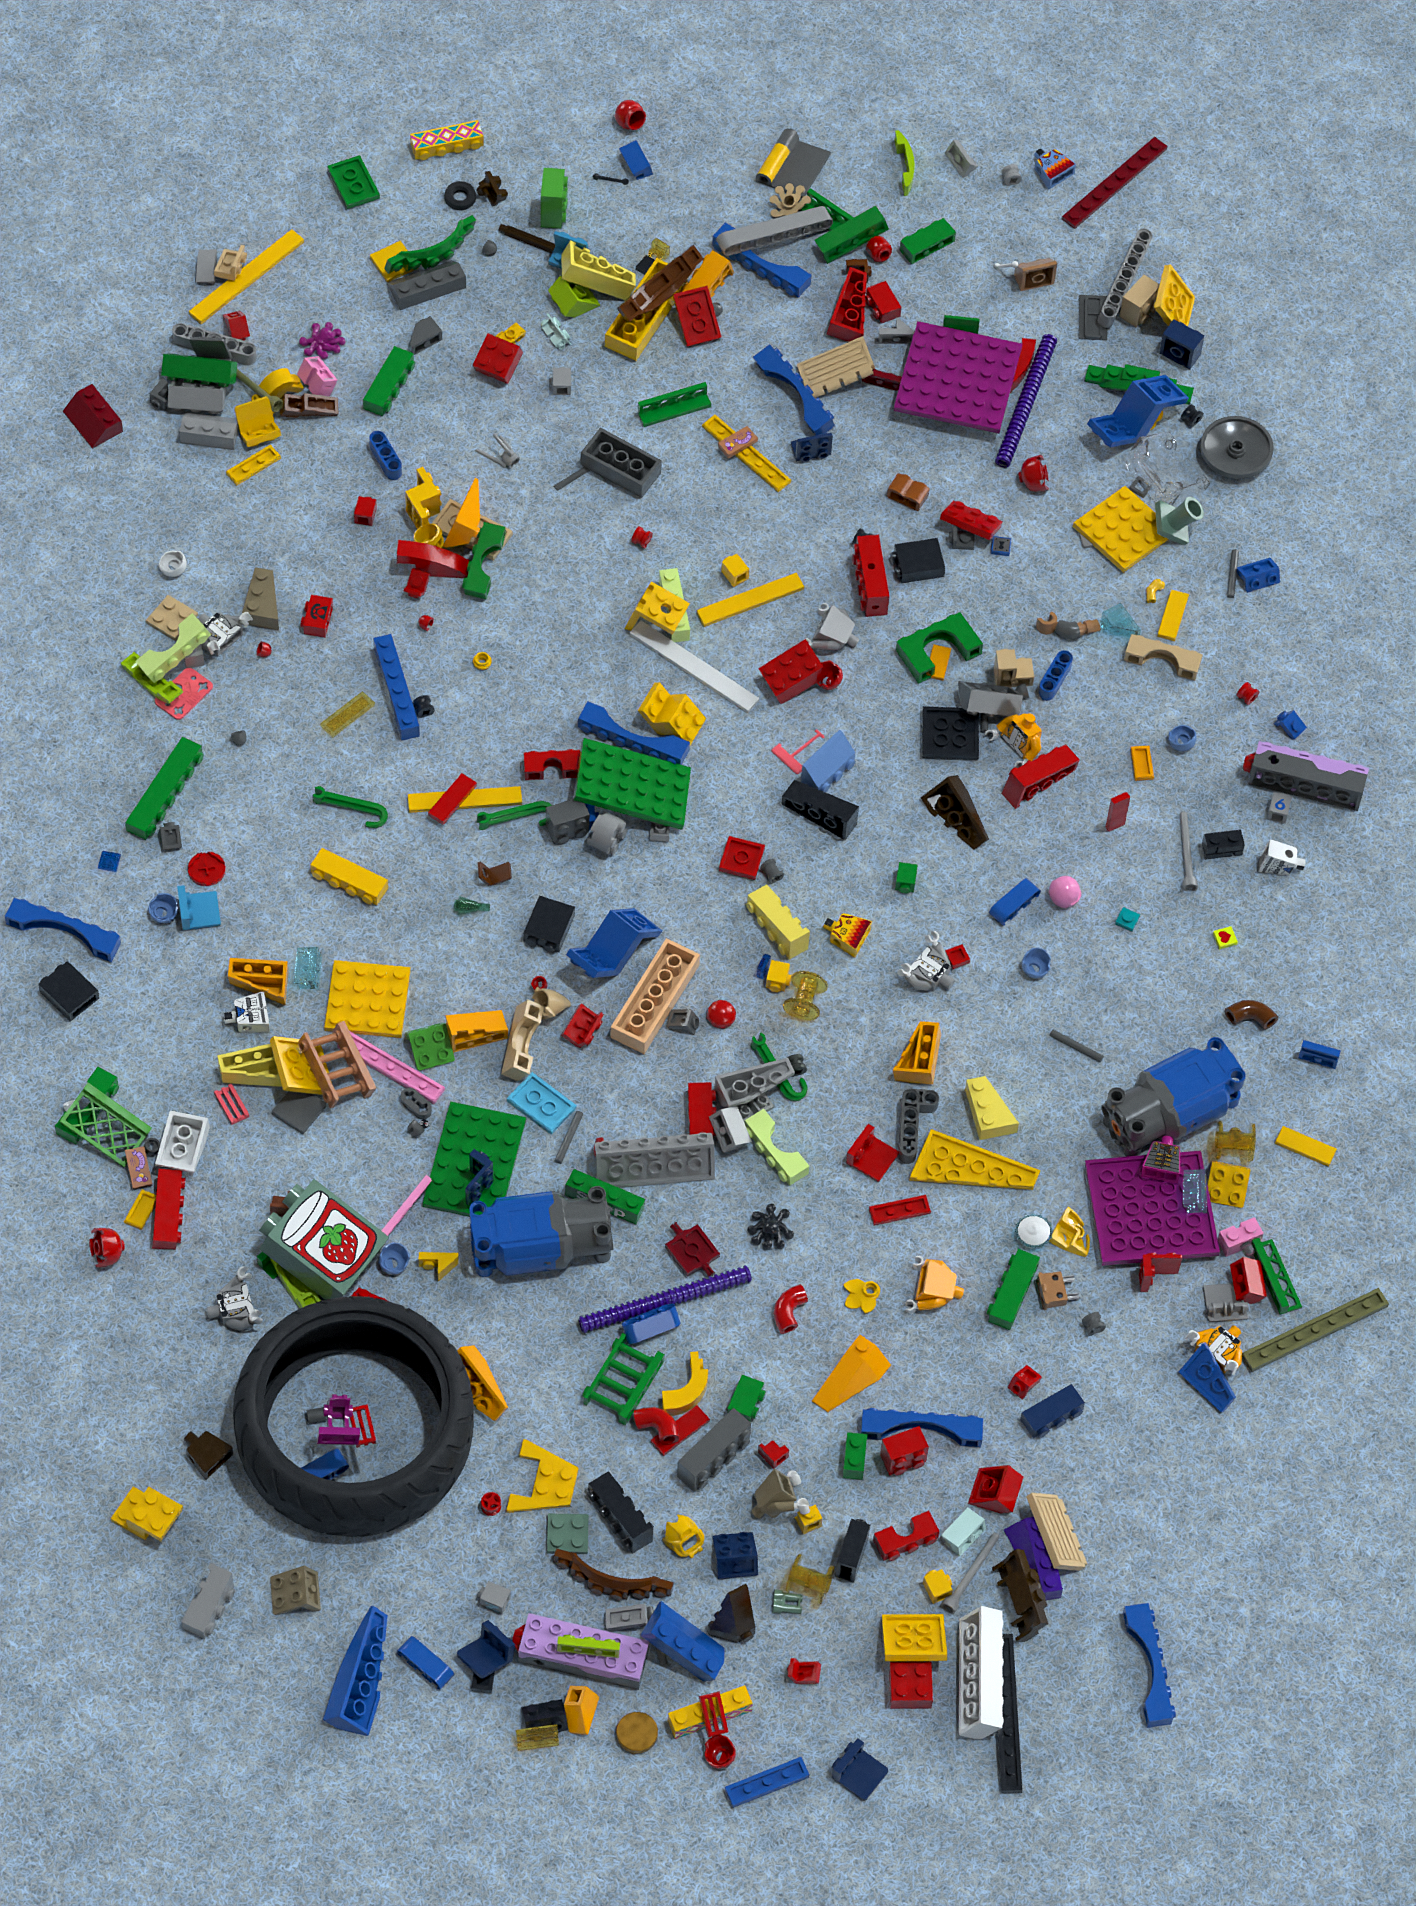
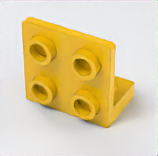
[1208,1161,1251,1208]

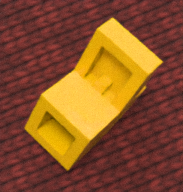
[259,368,304,398]

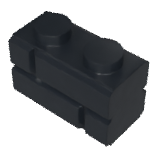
[1202,829,1245,860]

